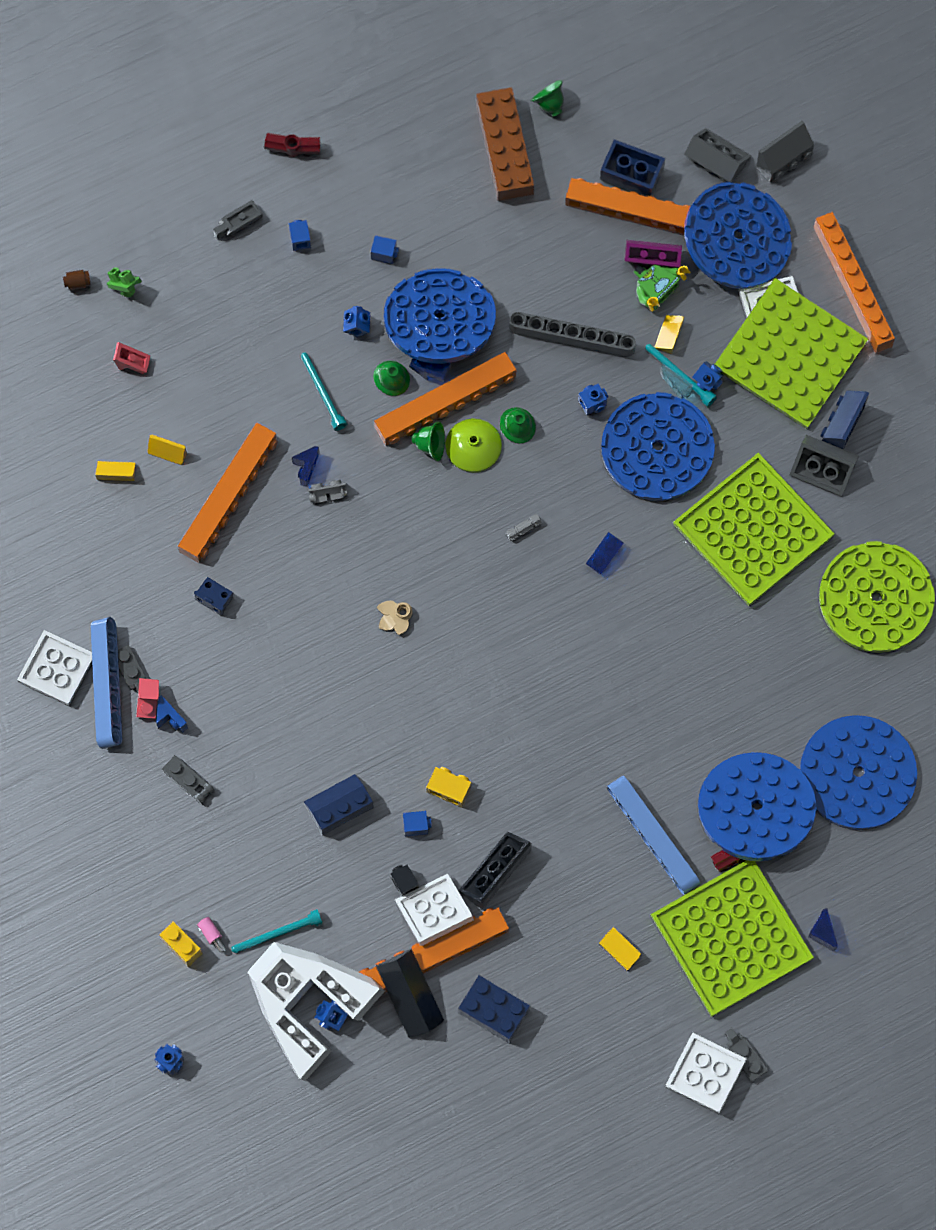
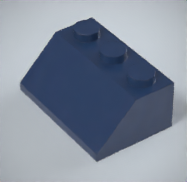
[820,391,869,450]
[304,774,374,836]

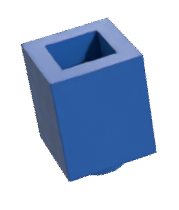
[289,220,311,251]
[371,235,399,264]
[403,811,432,837]

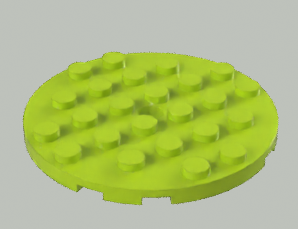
[819,541,935,653]

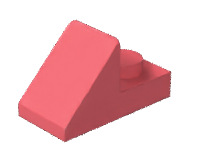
[113,342,150,374]
[136,678,159,719]

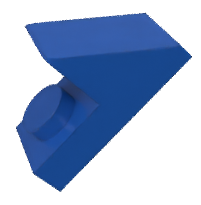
[156,695,188,733]

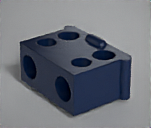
[194,577,233,615]

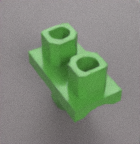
[106,267,142,298]

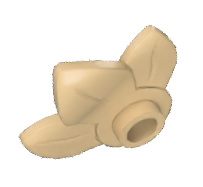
[377,600,413,635]

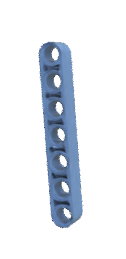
[91,617,122,749]
[607,776,700,895]

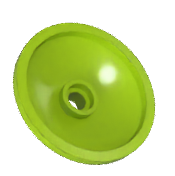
[445,419,502,473]

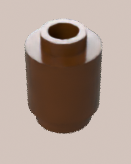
[63,270,91,291]

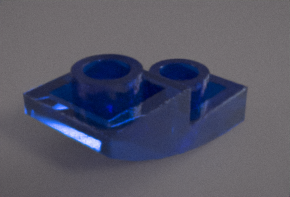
[586,532,624,574]

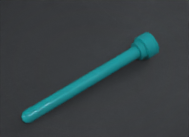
[645,344,717,408]
[301,352,348,431]
[231,909,323,953]

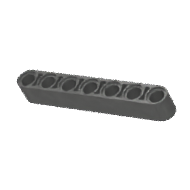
[510,312,636,357]

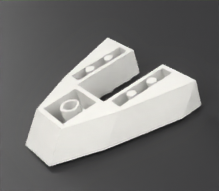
[248,942,385,1081]

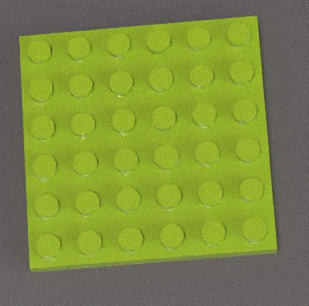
[715,278,868,429]
[673,453,834,606]
[651,860,814,1017]

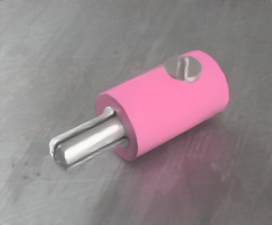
[197,917,226,953]

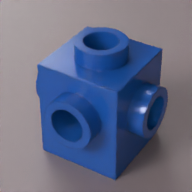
[343,306,371,337]
[692,361,724,391]
[578,384,608,415]
[314,1000,348,1031]
[154,1044,184,1075]

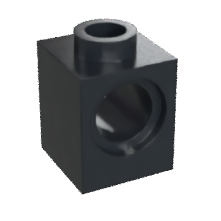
[390,864,419,896]

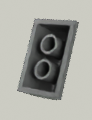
[756,121,814,182]
[684,128,752,182]
[789,435,859,496]

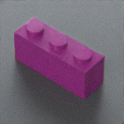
[624,240,682,267]

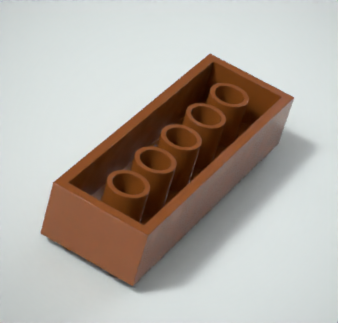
[476,87,534,201]

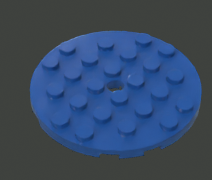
[684,182,792,289]
[384,268,496,363]
[601,392,715,501]
[800,715,917,830]
[698,752,816,861]

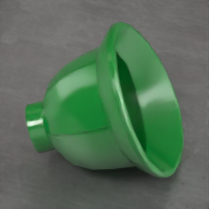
[531,80,564,116]
[373,361,410,396]
[500,407,536,444]
[412,422,445,461]

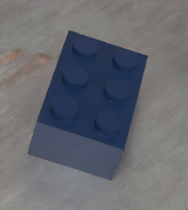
[600,139,665,197]
[458,975,530,1043]

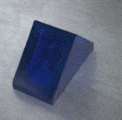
[808,908,838,951]

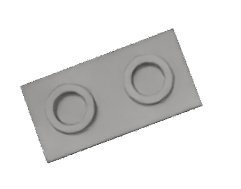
[308,479,347,504]

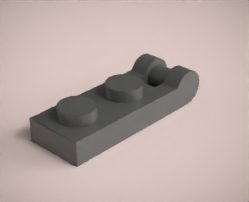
[162,755,215,805]

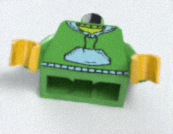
[634,264,691,311]

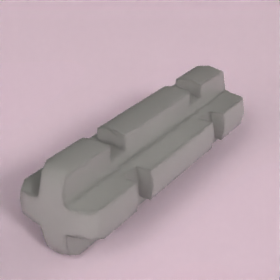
[506,514,542,541]

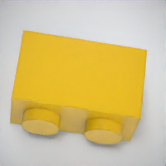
[426,767,471,808]
[159,921,202,967]

